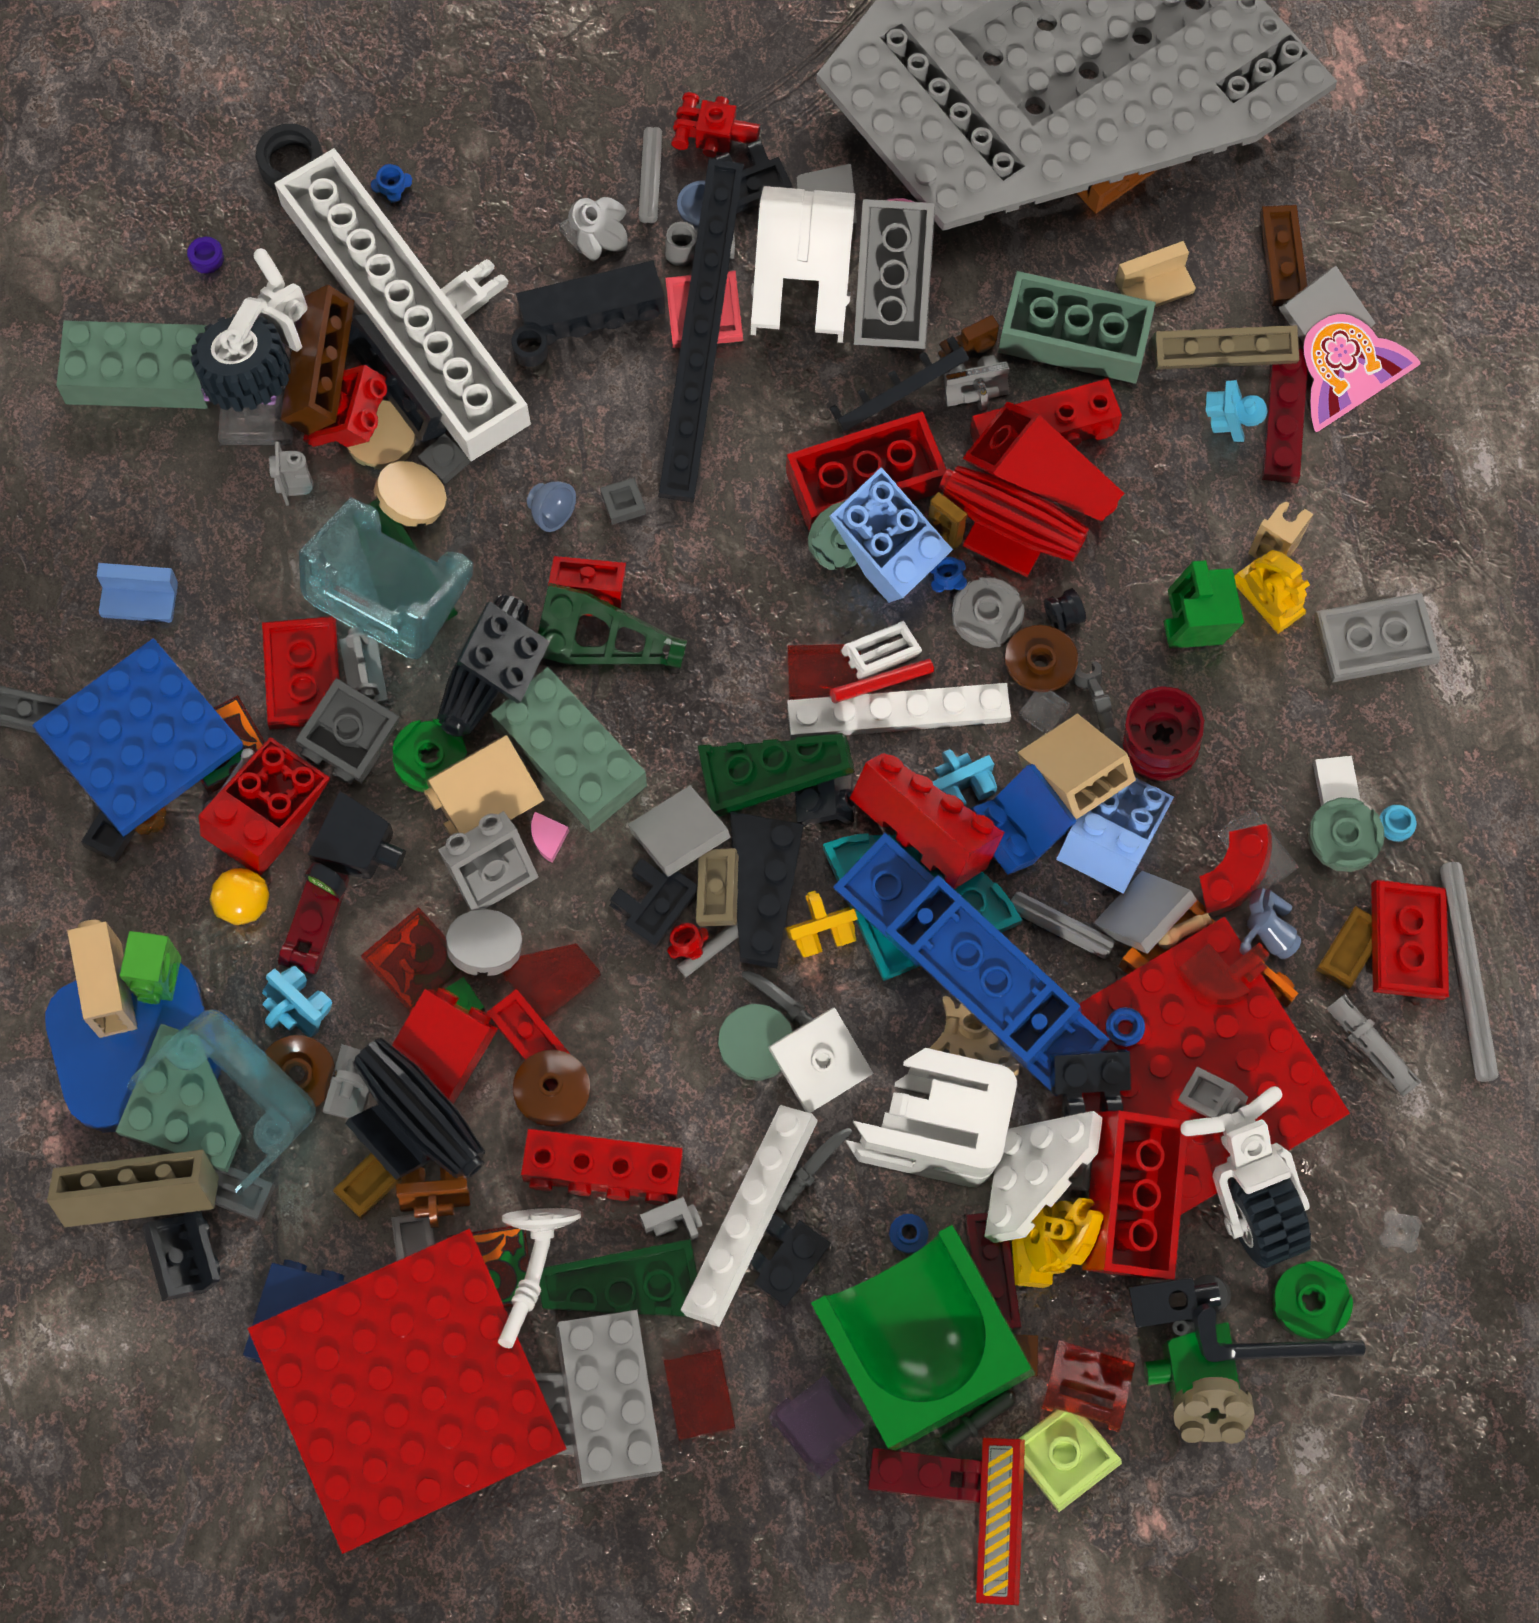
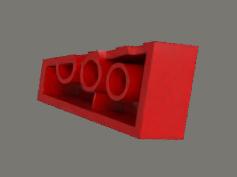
[850,753,1005,889]

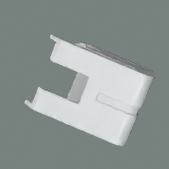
[751,186,856,343]
[845,1048,1017,1187]

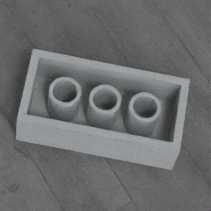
[854,199,935,349]
[555,1310,663,1488]

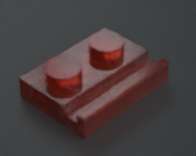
[787,644,861,700]
[664,1349,736,1441]

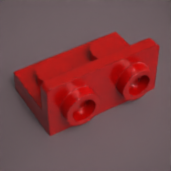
[548,556,626,616]

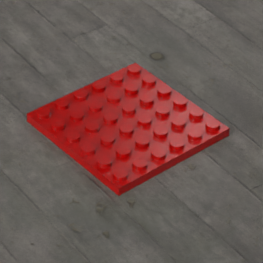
[1079,916,1350,1215]
[247,1228,567,1554]

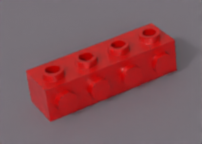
[970,378,1122,447]
[521,1129,683,1206]

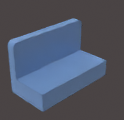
[97,563,178,623]

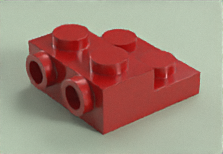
[303,365,387,447]

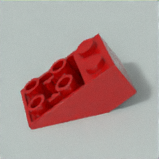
[198,737,330,876]

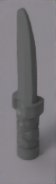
[742,971,814,1026]
[775,1128,852,1215]

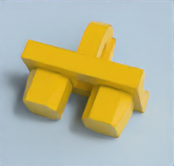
[785,890,858,958]

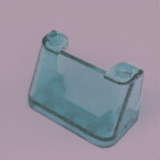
[299,497,473,659]

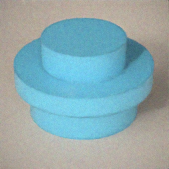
[1379,805,1417,842]

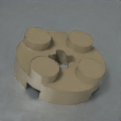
[1173,1377,1255,1444]

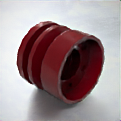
[1123,686,1205,781]

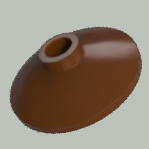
[1005,625,1078,692]
[257,1035,335,1113]
[513,1050,590,1127]

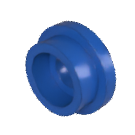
[1106,1007,1145,1047]
[889,1214,928,1254]

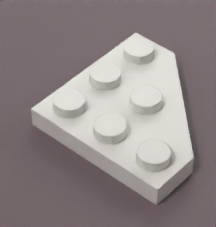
[985,1111,1103,1243]

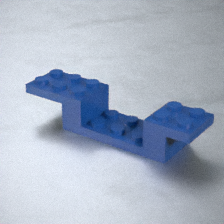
[833,832,1110,1097]

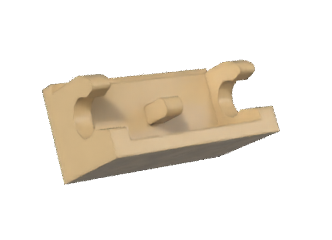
[1248,502,1313,559]

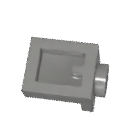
[1178,1067,1248,1118]
[640,1197,703,1241]

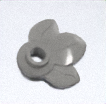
[568,197,628,262]

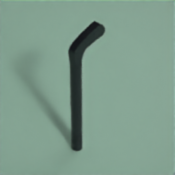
[1193,1303,1366,1362]

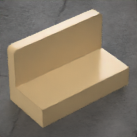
[1115,241,1196,307]

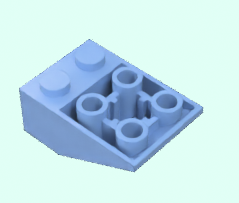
[829,467,953,603]
[1056,777,1174,894]

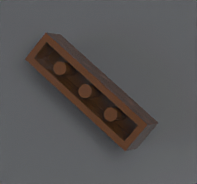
[280,284,355,435]

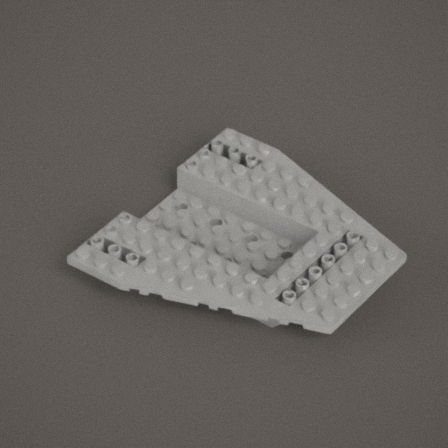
[816,0,1337,231]

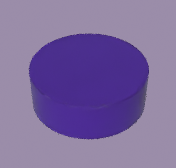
[187,236,224,274]

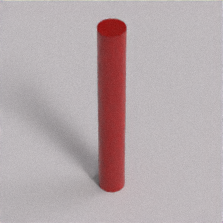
[829,659,934,703]

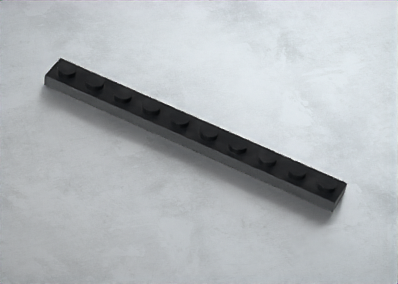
[658,158,744,503]

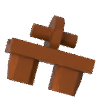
[396,1166,471,1228]

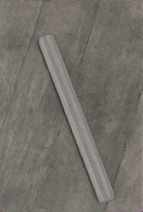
[1440,862,1499,1082]

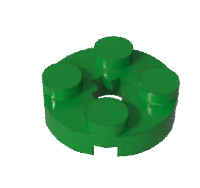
[392,719,468,792]
[1272,1261,1353,1341]

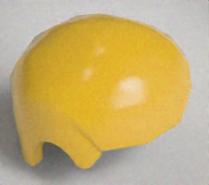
[209,868,269,925]

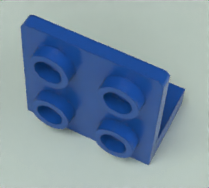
[970,764,1076,875]

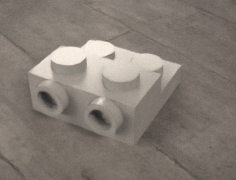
[438,811,539,910]

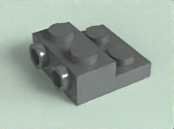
[296,678,401,785]

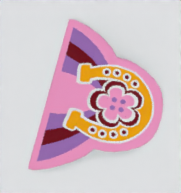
[1304,314,1420,432]

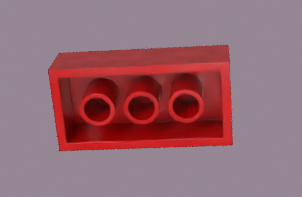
[786,411,947,532]
[1082,1110,1187,1280]

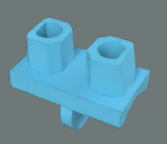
[1206,380,1268,442]
[933,749,997,806]
[262,966,332,1038]

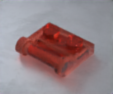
[1041,1340,1135,1432]

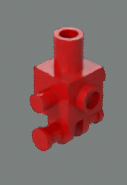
[671,92,760,157]

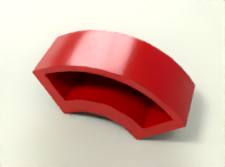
[1199,824,1272,917]

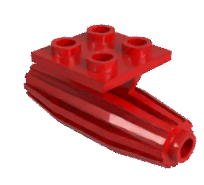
[939,465,1089,578]

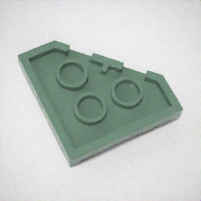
[116,1024,242,1173]

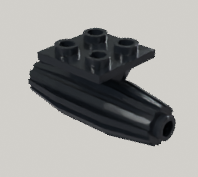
[437,594,550,737]
[345,1038,485,1180]

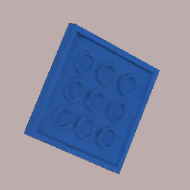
[32,638,244,837]

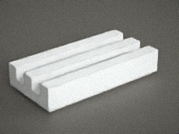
[841,621,922,680]

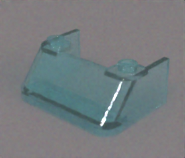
[127,1010,316,1196]

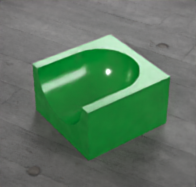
[811,1225,1036,1451]

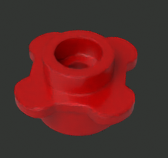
[667,923,709,960]

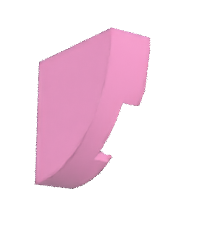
[531,812,569,863]

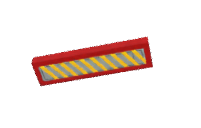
[976,1438,1025,1606]

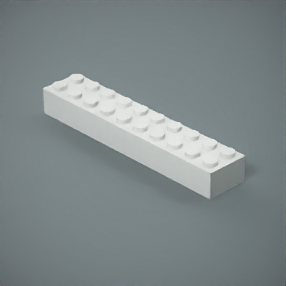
[274,148,531,461]

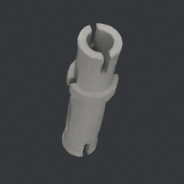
[1326,994,1422,1097]

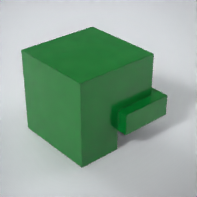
[1163,560,1244,649]

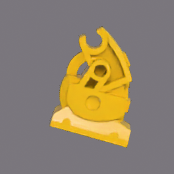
[1234,550,1310,634]
[1012,1198,1104,1288]

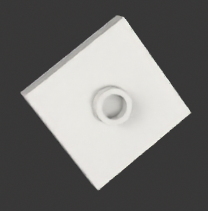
[768,1008,873,1113]

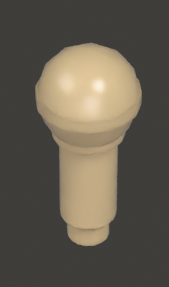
[1157,913,1212,950]

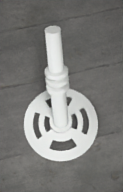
[498,1208,581,1348]

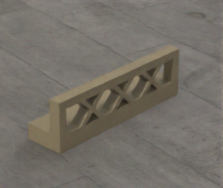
[1149,325,1299,370]

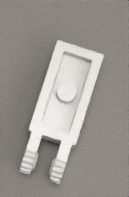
[441,259,509,320]

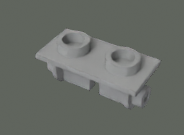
[269,442,314,506]
[339,627,388,703]

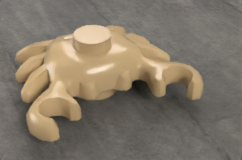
[930,996,1019,1076]

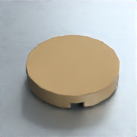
[347,400,416,470]
[374,461,447,527]

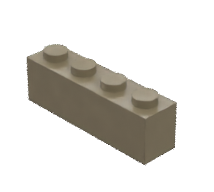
[47,1150,219,1227]

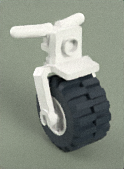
[191,248,308,412]
[1180,1086,1311,1269]

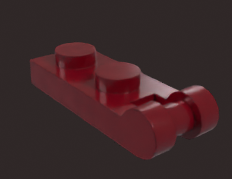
[278,872,349,975]
[868,1448,982,1503]

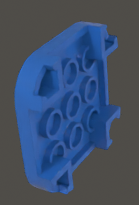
[45,963,221,1133]

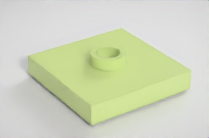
[1019,1399,1122,1512]

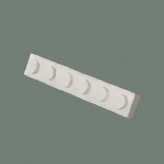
[787,683,1011,740]
[681,1105,818,1327]

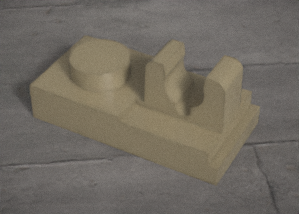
[696,848,739,927]

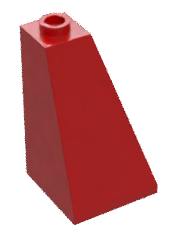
[963,401,1125,521]

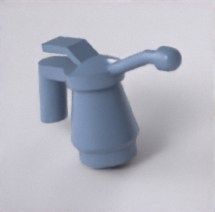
[1239,887,1301,959]

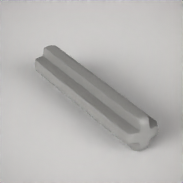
[639,127,662,223]
[1011,892,1115,959]

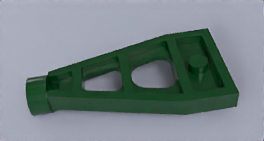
[538,583,687,669]

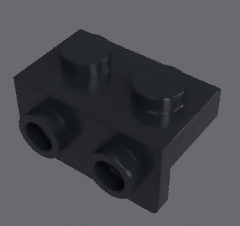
[795,760,856,826]
[142,1211,220,1301]

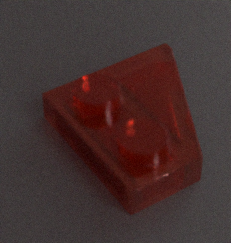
[501,943,601,1021]

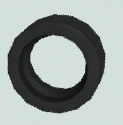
[256,124,323,191]

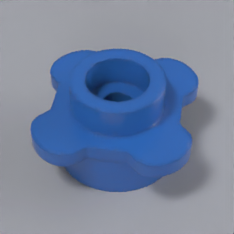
[371,164,412,202]
[930,557,967,592]

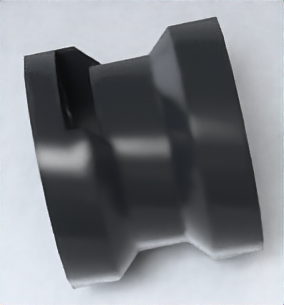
[1044,588,1086,631]

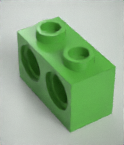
[120,931,181,1004]

